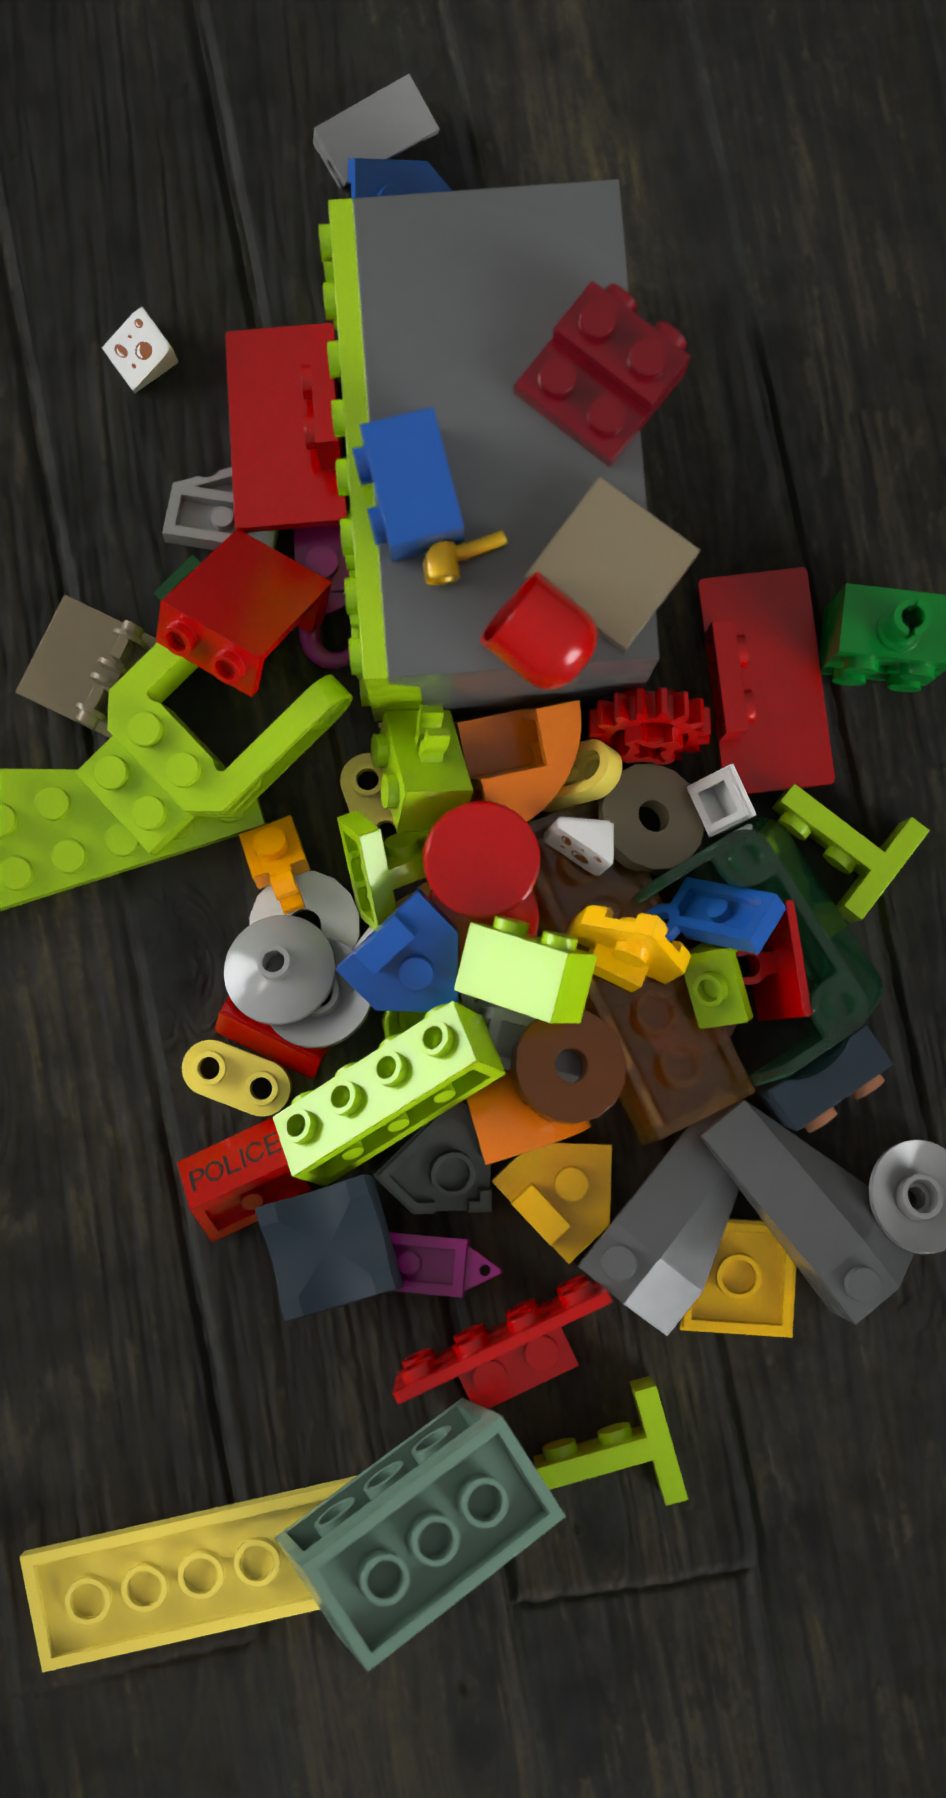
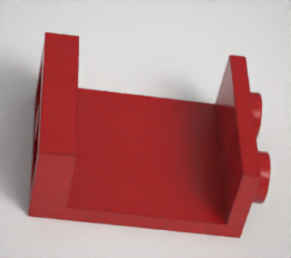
[155,529,332,697]

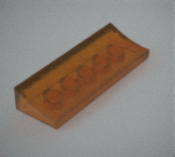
[528,800,756,1145]

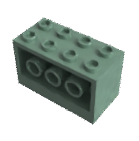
[274,1398,566,1671]

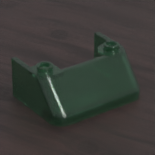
[634,818,883,1086]

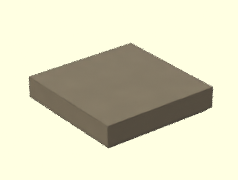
[525,477,700,653]

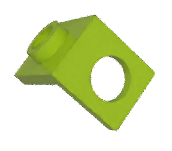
[684,942,753,1029]

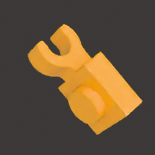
[239,815,311,915]

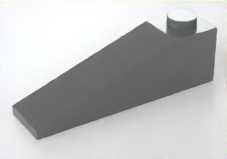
[578,1088,739,1336]
[698,1099,914,1325]

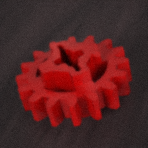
[588,687,711,766]

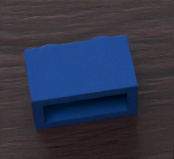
[352,407,464,562]

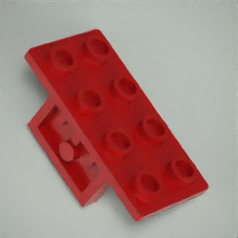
[225,323,347,533]
[697,567,835,795]
[393,1274,613,1409]

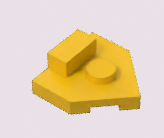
[566,905,691,993]
[491,1143,612,1264]

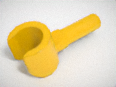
[423,530,507,585]

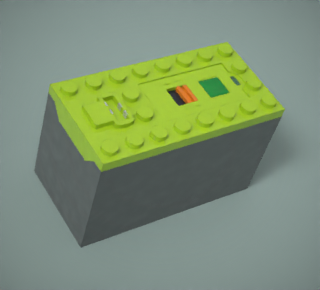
[319,179,660,721]

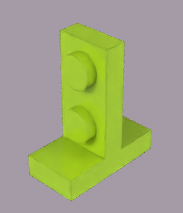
[772,784,930,923]
[337,810,429,930]
[533,1375,688,1506]

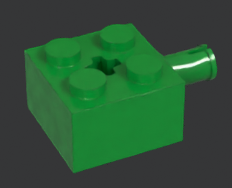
[819,583,946,692]

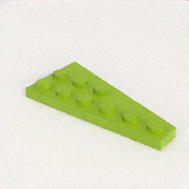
[0,769,266,911]

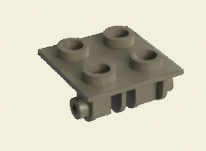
[15,595,157,738]

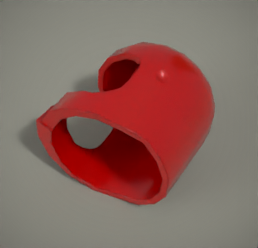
[480,572,598,690]

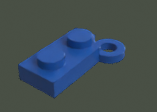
[645,877,786,954]

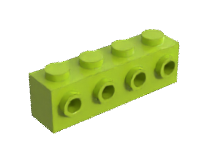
[273,1001,506,1186]

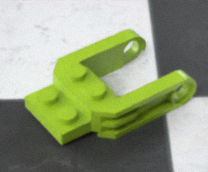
[75,643,353,855]

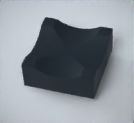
[752,1025,894,1133]
[255,1175,404,1322]

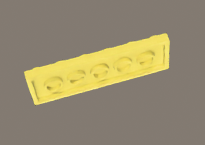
[19,1475,358,1673]

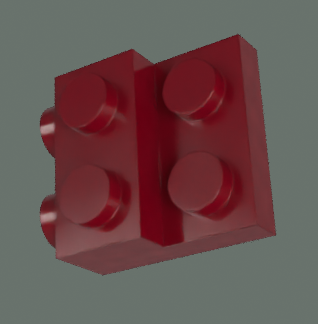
[513,280,691,468]

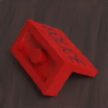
[177,1117,313,1242]

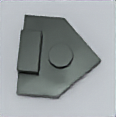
[371,1102,492,1214]

